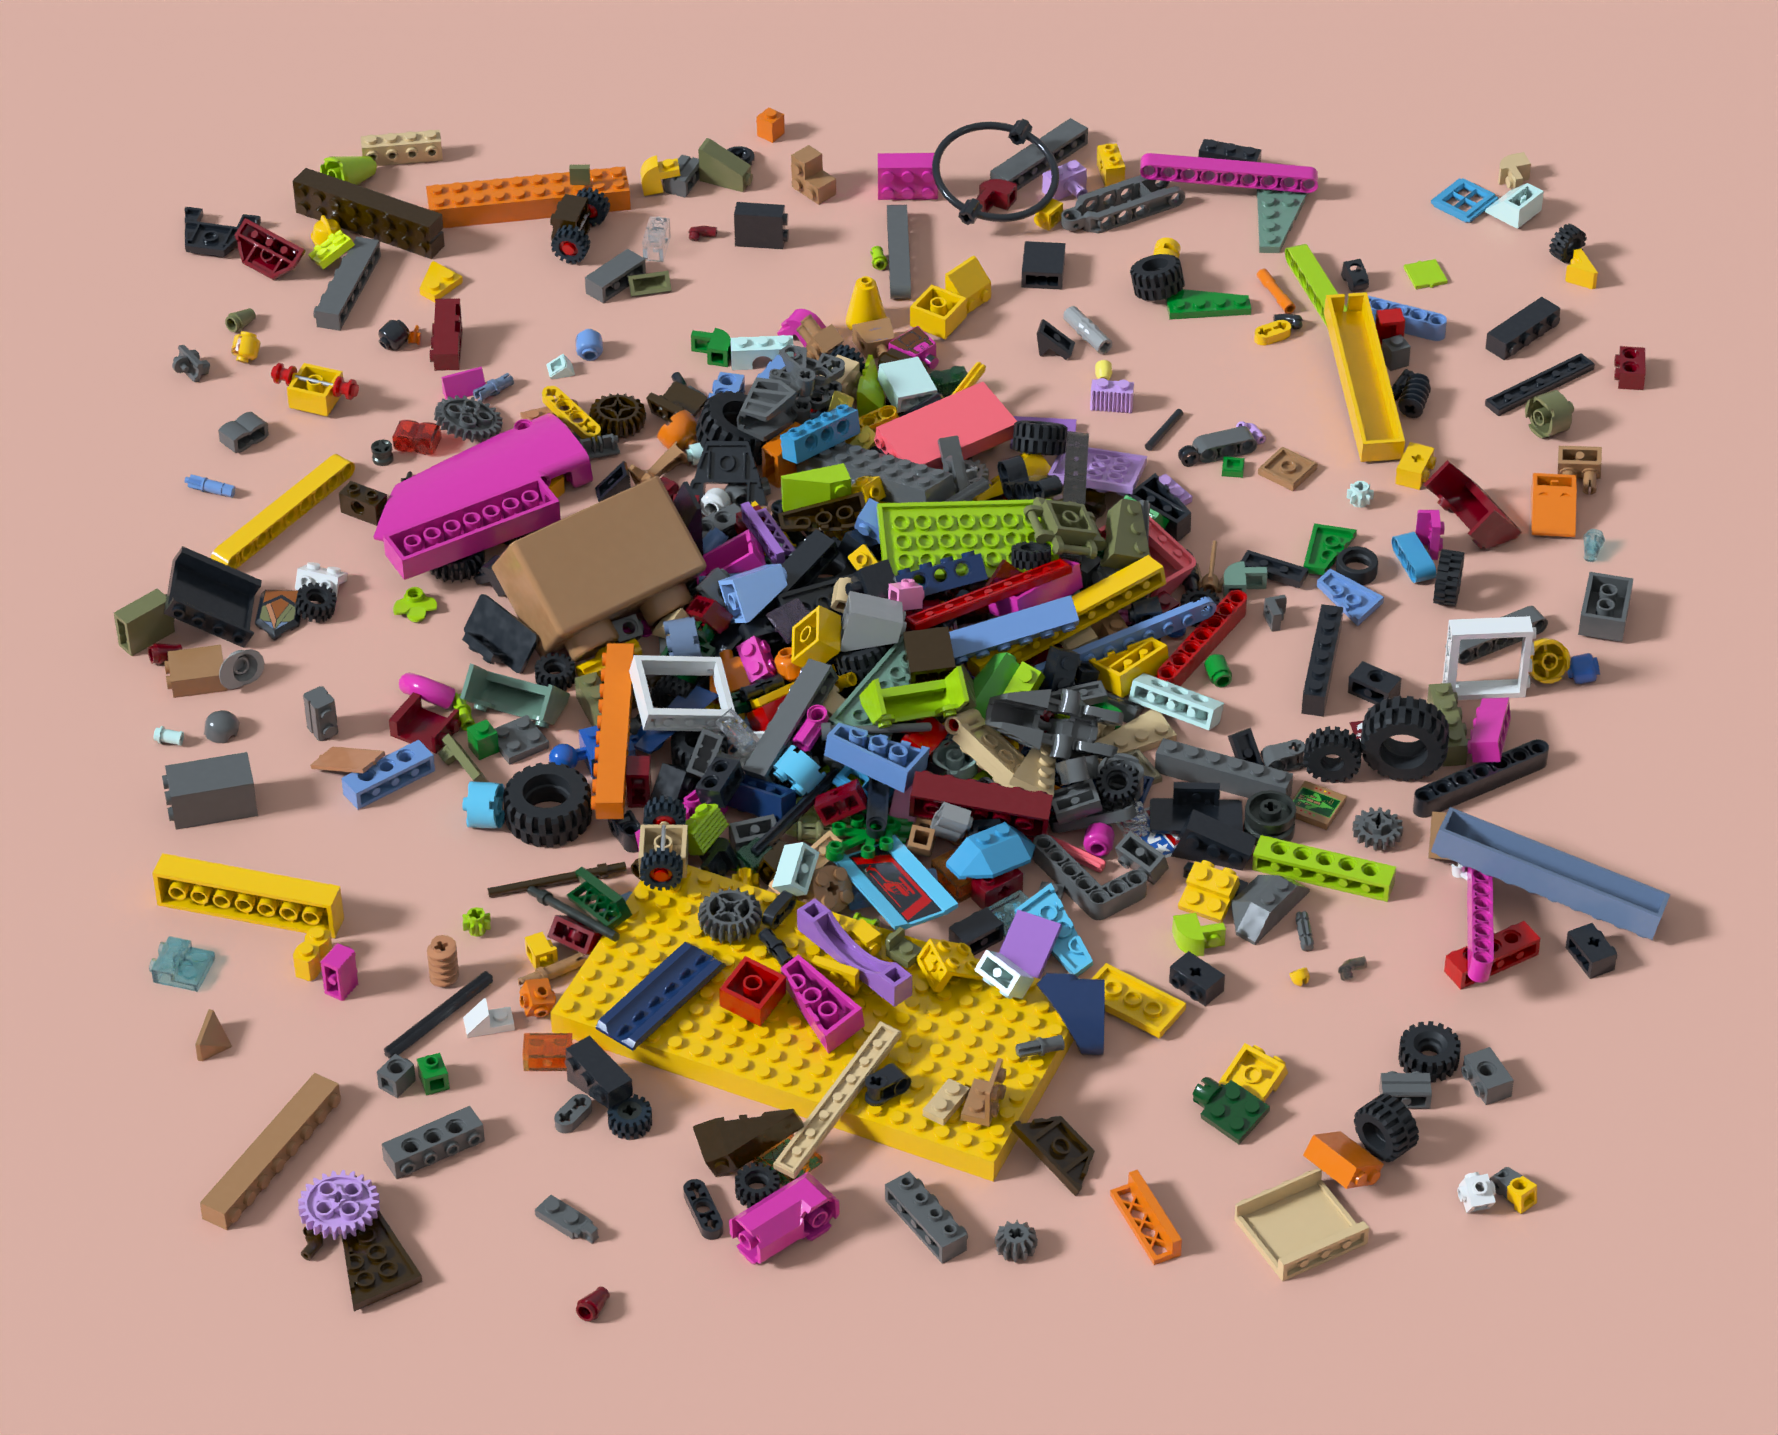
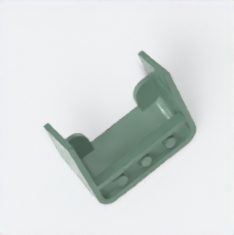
[460,663,570,728]

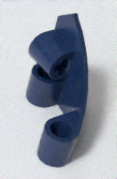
[1037,973,1105,1055]

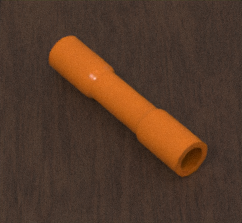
[1257,269,1296,314]

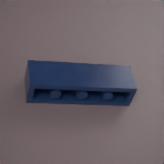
[728,774,796,822]

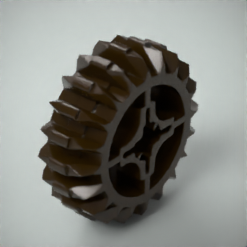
[589,393,646,439]

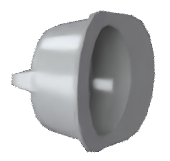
[219,649,264,689]

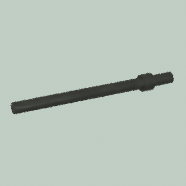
[527,886,620,942]

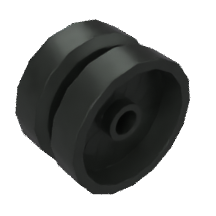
[1244,790,1296,846]

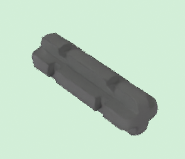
[1295,911,1314,951]

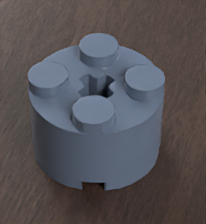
[663,617,702,657]

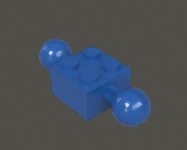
[549,726,665,779]

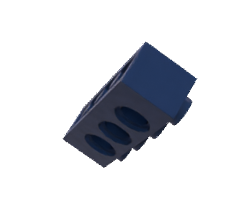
[895,550,988,596]

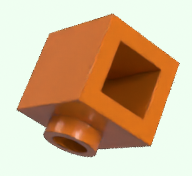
[756,107,785,143]

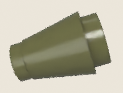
[225,308,256,332]

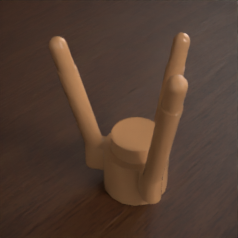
[1197,540,1224,594]

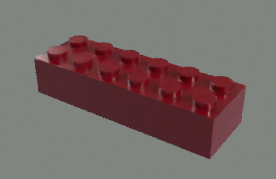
[909,771,1053,838]

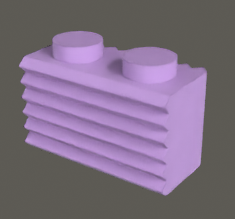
[1090,378,1134,413]

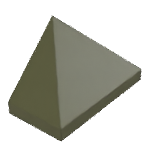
[628,271,672,297]

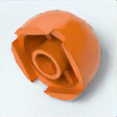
[657,410,698,451]

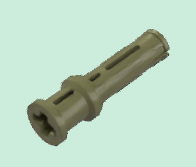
[796,820,866,841]

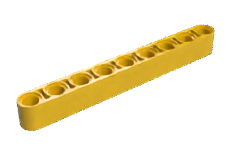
[211,454,355,569]

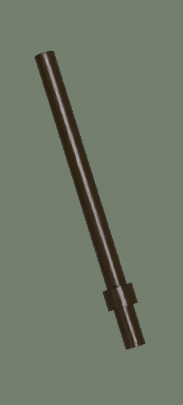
[487,862,627,897]

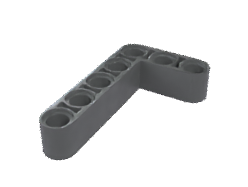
[1033,834,1147,920]

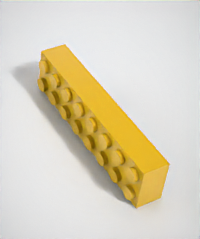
[152,853,344,939]

